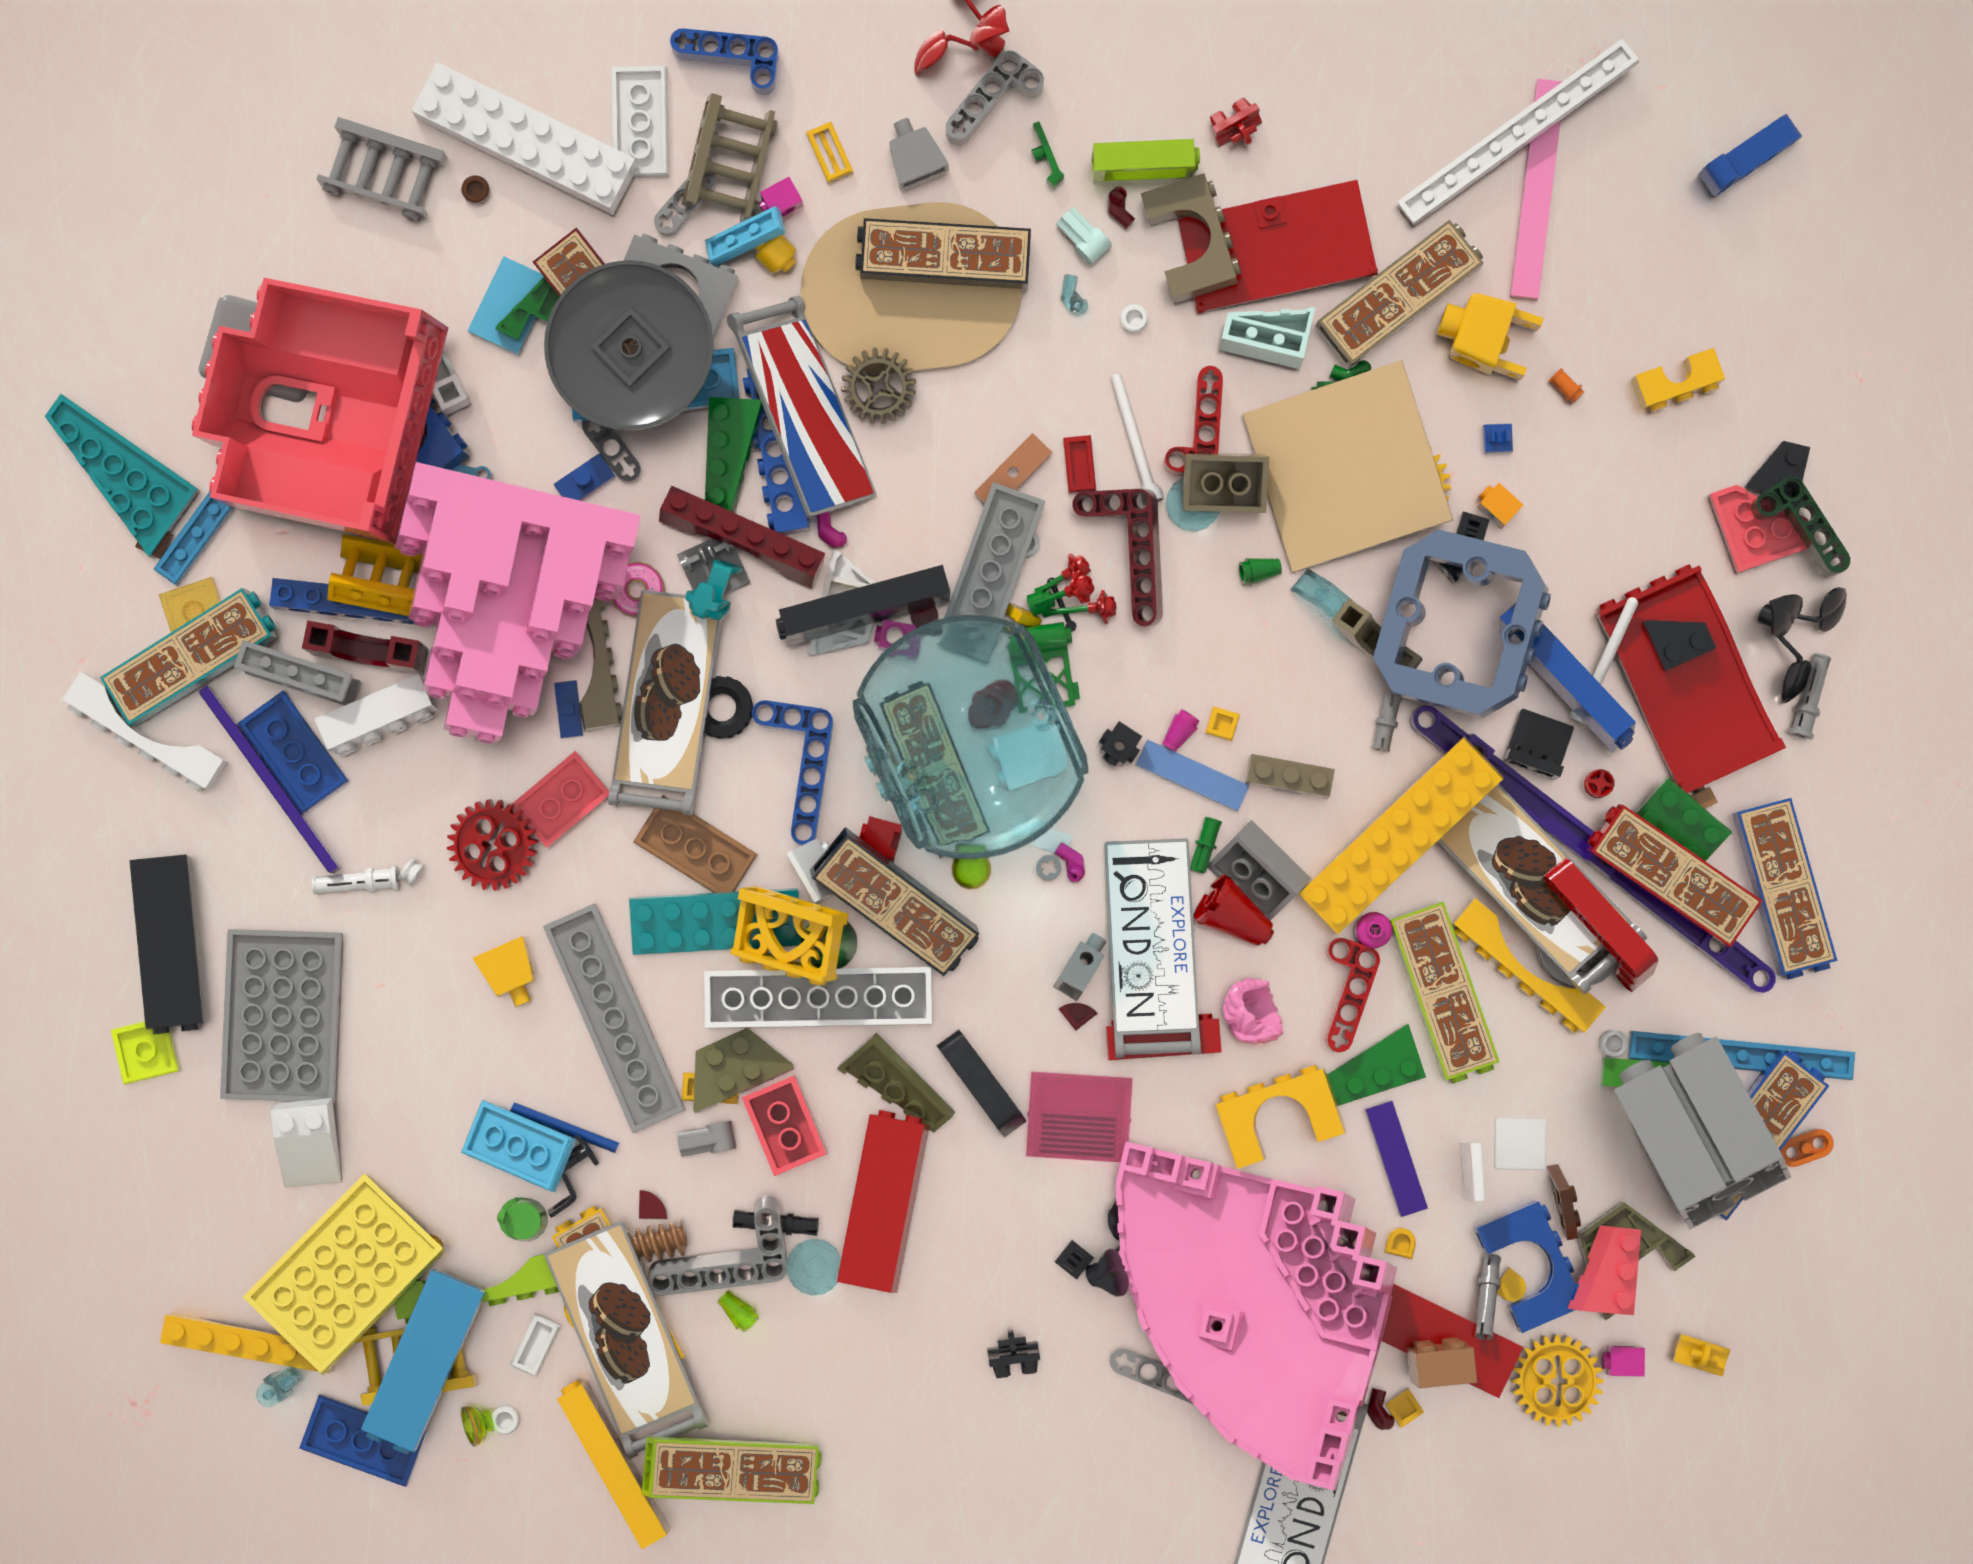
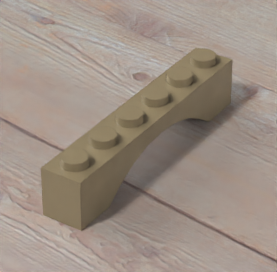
[579,597,622,732]

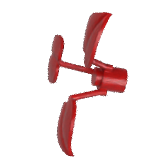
[914,0,1010,76]

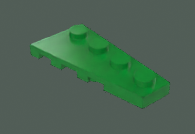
[1327,1024,1426,1106]

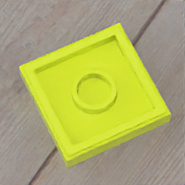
[111,1021,180,1085]

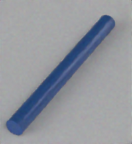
[510,1102,619,1153]

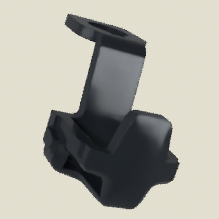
[548,1135,599,1218]

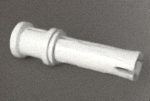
[312,865,400,895]

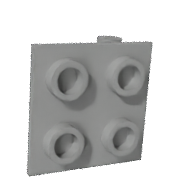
[677,538,750,594]

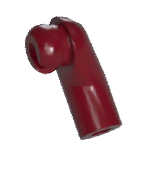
[1108,186,1136,229]
[1367,1388,1395,1430]

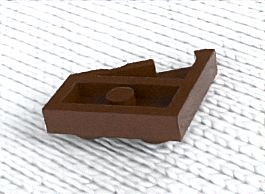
[1547,1164,1581,1240]

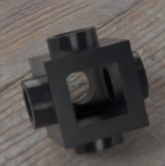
[1099,721,1142,767]

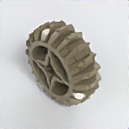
[841,347,916,423]

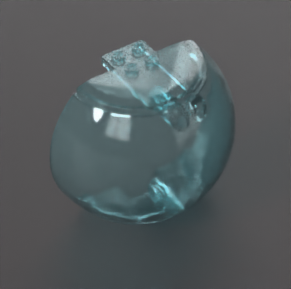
[853,615,1089,860]

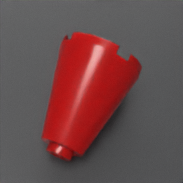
[1194,874,1274,946]

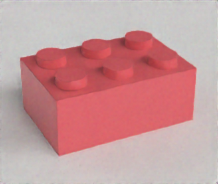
[742,1075,828,1176]

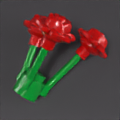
[1027,553,1117,624]

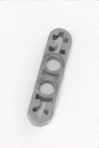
[1109,1348,1193,1404]

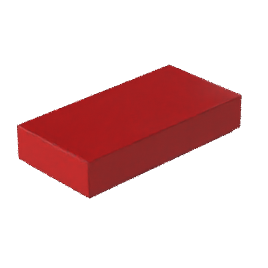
[1063,435,1096,494]

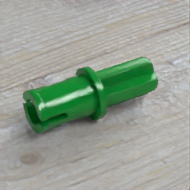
[1190,817,1222,874]

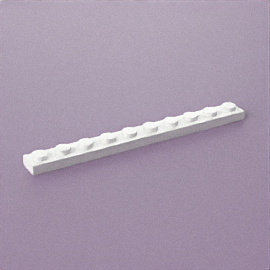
[1397,39,1639,226]

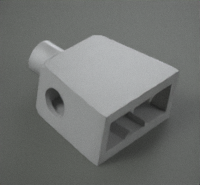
[889,118,949,190]
[1053,933,1106,1001]

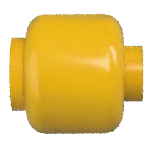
[755,235,796,274]

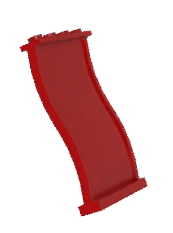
[1594,564,1786,793]

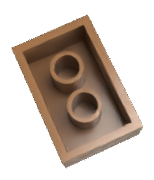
[1407,1337,1477,1388]

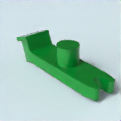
[1031,121,1065,190]

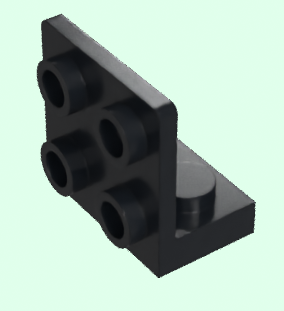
[1503,709,1574,780]

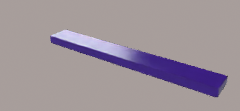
[199,685,342,874]

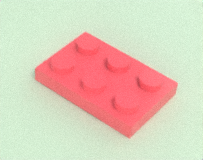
[513,751,609,849]

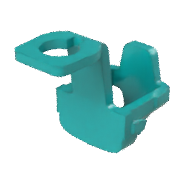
[685,559,744,620]

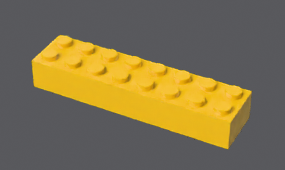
[1299,736,1503,934]

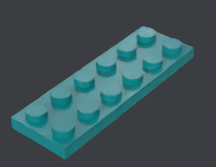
[629,888,801,955]

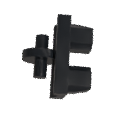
[987,1330,1040,1378]

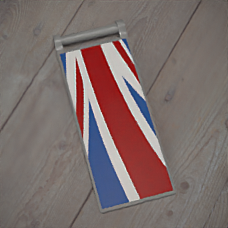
[727,296,877,518]

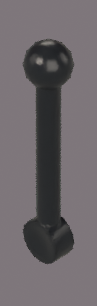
[1047,577,1077,632]

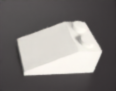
[270,1098,342,1187]

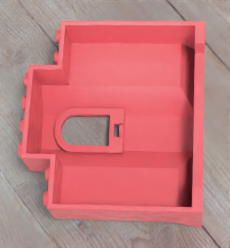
[192,278,449,545]

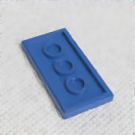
[238,690,349,814]
[299,1394,427,1487]

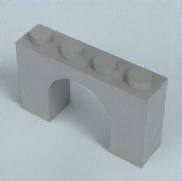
[623,234,739,341]

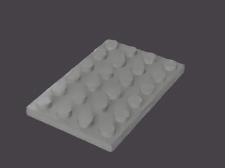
[220,929,342,1102]

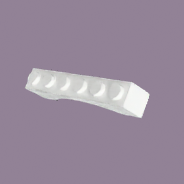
[63,671,228,791]

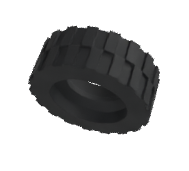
[704,676,753,739]

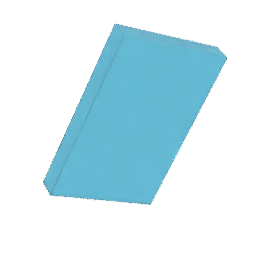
[468,256,544,356]

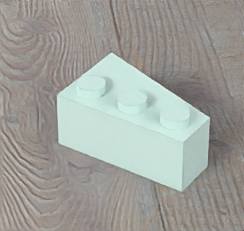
[1218,307,1315,369]

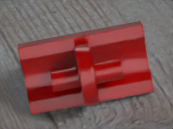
[1210,98,1262,147]

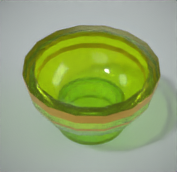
[951,849,991,890]
[461,1406,494,1447]

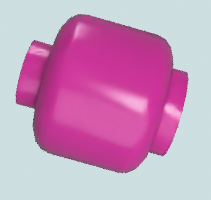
[1354,912,1392,949]

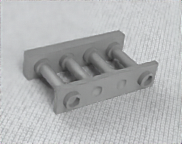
[317,117,447,220]
[234,640,361,705]

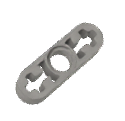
[654,173,716,236]

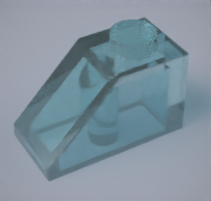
[1290,569,1353,626]

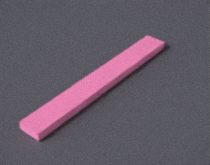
[1510,79,1562,300]

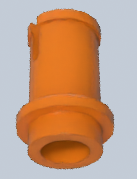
[1549,368,1585,403]

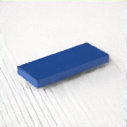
[554,680,583,739]

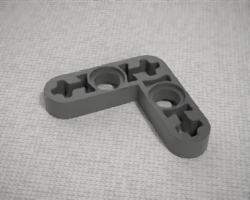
[582,421,641,483]

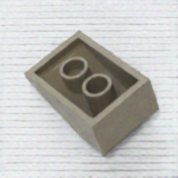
[1182,453,1269,513]

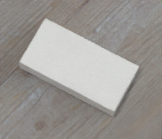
[510,1313,561,1377]

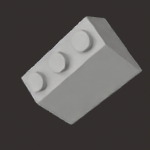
[1208,820,1312,921]

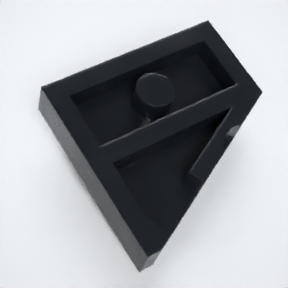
[1744,441,1810,498]
[1642,620,1716,671]

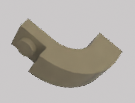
[1332,598,1423,669]

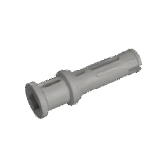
[1788,653,1831,740]

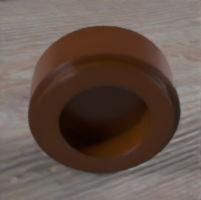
[461,175,490,205]

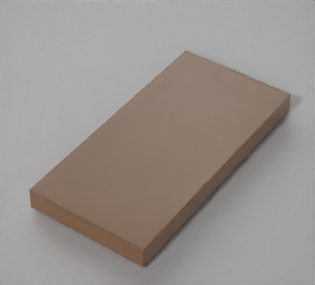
[633,795,758,893]

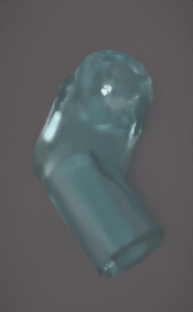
[1061,274,1088,314]

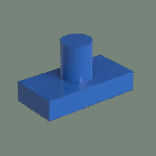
[554,453,616,501]

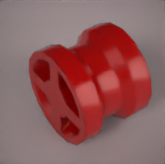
[1584,769,1615,798]

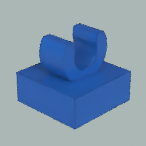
[1483,424,1513,454]

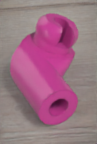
[817,512,847,548]
[1054,842,1085,882]

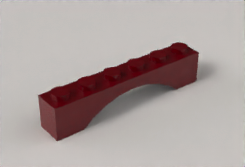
[659,485,825,589]

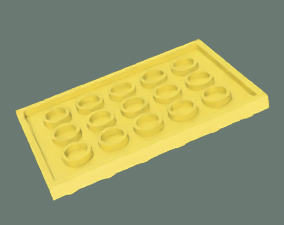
[243,1174,445,1375]

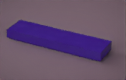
[1365,1101,1428,1217]

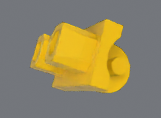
[1673,1334,1731,1377]

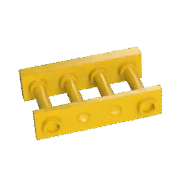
[327,534,422,616]
[355,1328,478,1406]

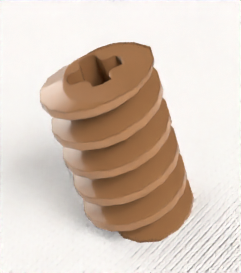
[627,1219,688,1263]

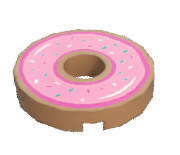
[611,562,665,618]

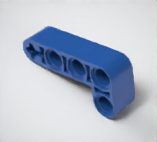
[670,28,779,95]
[1698,114,1803,197]

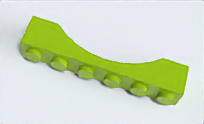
[394,1254,559,1324]

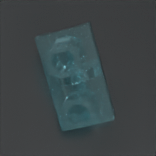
[256,1367,303,1407]

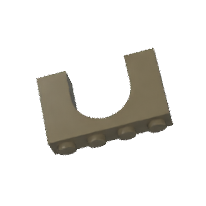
[1140,173,1241,304]

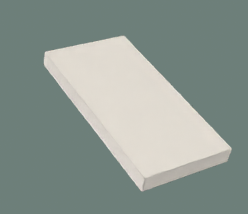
[611,66,669,177]

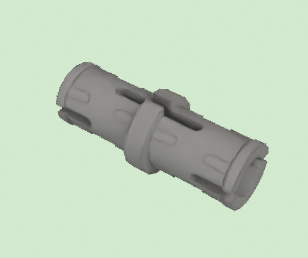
[1372,694,1402,752]

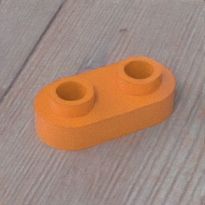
[1780,1129,1834,1167]

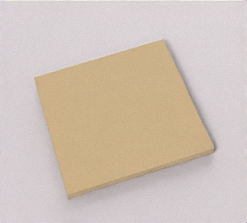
[1243,360,1453,573]

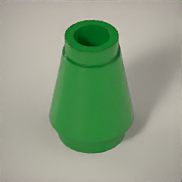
[1239,558,1282,586]

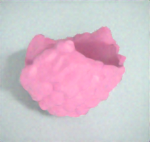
[1223,978,1283,1045]

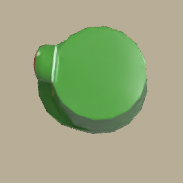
[497,1197,548,1242]

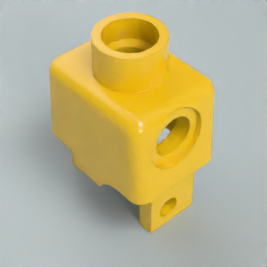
[1437,293,1544,380]

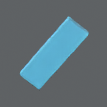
[705,206,785,267]

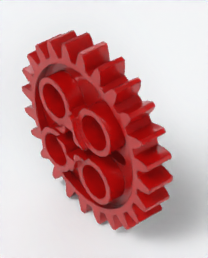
[447,799,539,891]

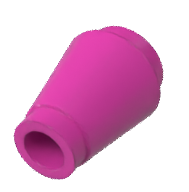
[1162,709,1200,752]

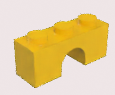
[1631,348,1725,412]

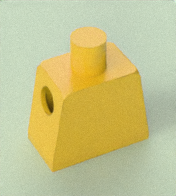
[473,936,536,1008]

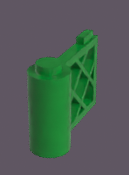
[1008,622,1080,713]

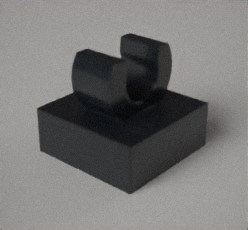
[1456,511,1490,540]
[1054,1240,1094,1280]

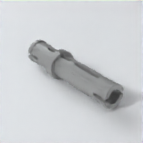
[1475,1254,1501,1340]

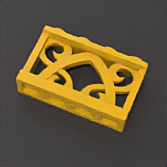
[730,886,849,985]

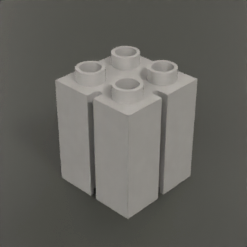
[1614,1033,1791,1230]

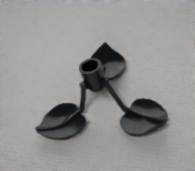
[1758,587,1847,704]
[1086,1197,1129,1297]

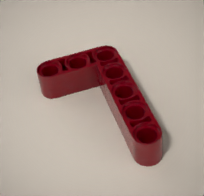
[1072,489,1163,626]

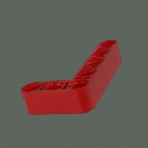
[1543,858,1659,992]

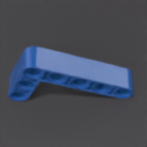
[752,700,833,846]

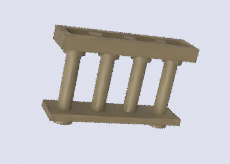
[681,93,777,222]

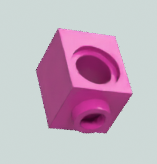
[758,177,803,218]
[874,619,917,656]
[1601,1345,1645,1377]

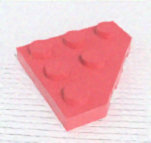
[1708,485,1816,573]

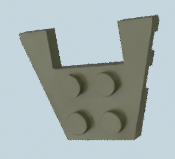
[1578,1202,1696,1320]

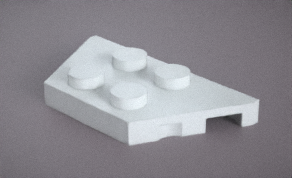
[808,549,876,656]

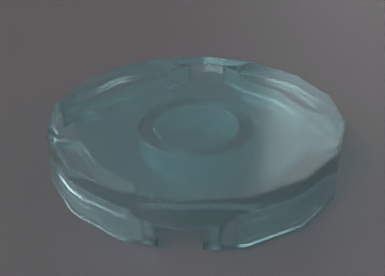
[1165,478,1220,532]
[787,1238,841,1296]

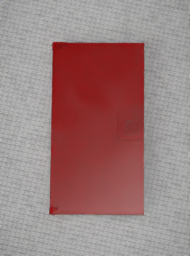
[1178,180,1378,314]

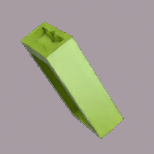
[1091,139,1200,183]

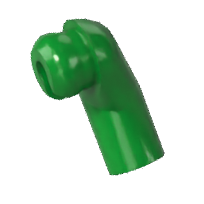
[1329,360,1372,381]

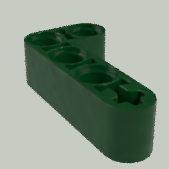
[1751,477,1851,576]

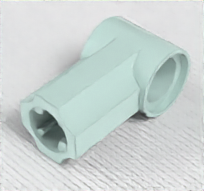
[1056,207,1112,265]

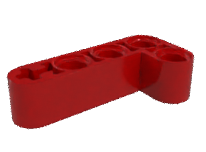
[1163,366,1223,476]
[1325,938,1380,1053]

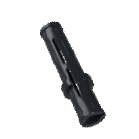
[732,1210,819,1236]

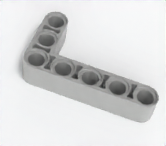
[648,1195,787,1296]

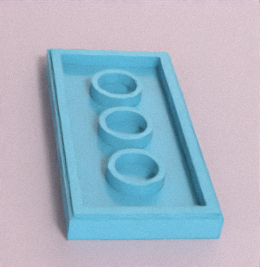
[461,1100,576,1193]

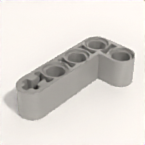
[946,50,1044,146]

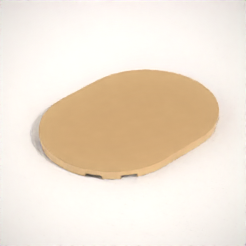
[801,202,1022,375]

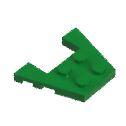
[495,277,559,341]

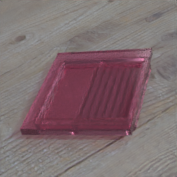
[1026,1072,1133,1162]

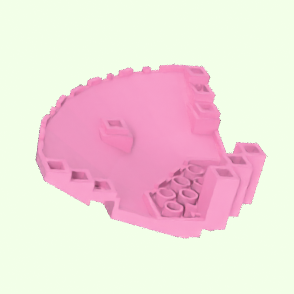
[1116,1142,1397,1490]

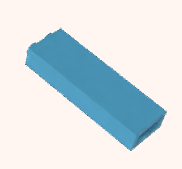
[361,1269,486,1454]

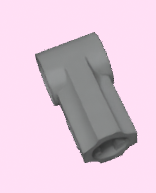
[677,1121,736,1157]

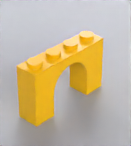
[1215,1065,1346,1169]

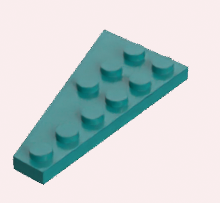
[45,394,199,558]

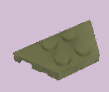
[693,1028,794,1114]

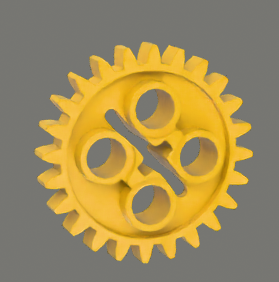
[1511,1334,1604,1428]

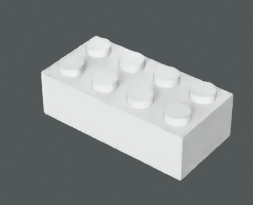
[314,674,439,756]

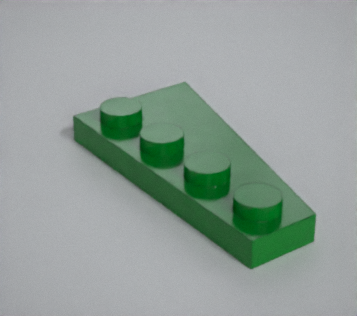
[705,397,763,511]

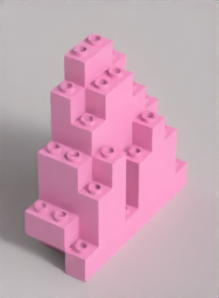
[395,462,641,744]

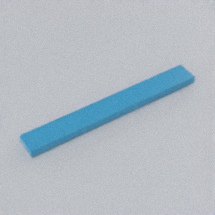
[1628,1031,1855,1080]

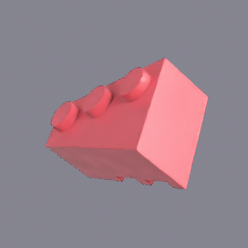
[1568,1225,1641,1315]

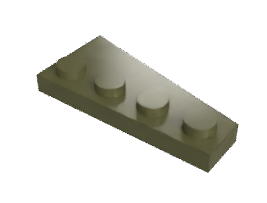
[837,1033,955,1133]

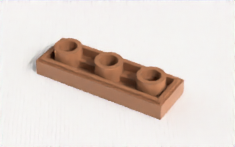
[974,433,1052,504]

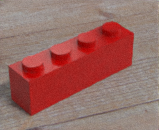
[1105,1014,1222,1061]

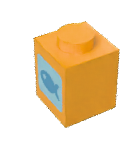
[1477,483,1524,529]

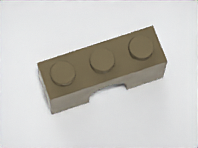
[1245,754,1335,799]

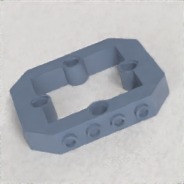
[1373,529,1551,718]

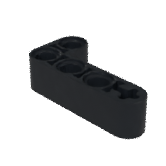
[937,1029,1027,1138]

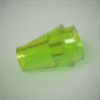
[717,1291,759,1333]

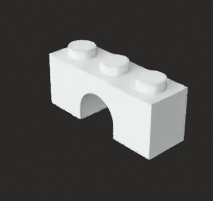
[433,349,471,416]

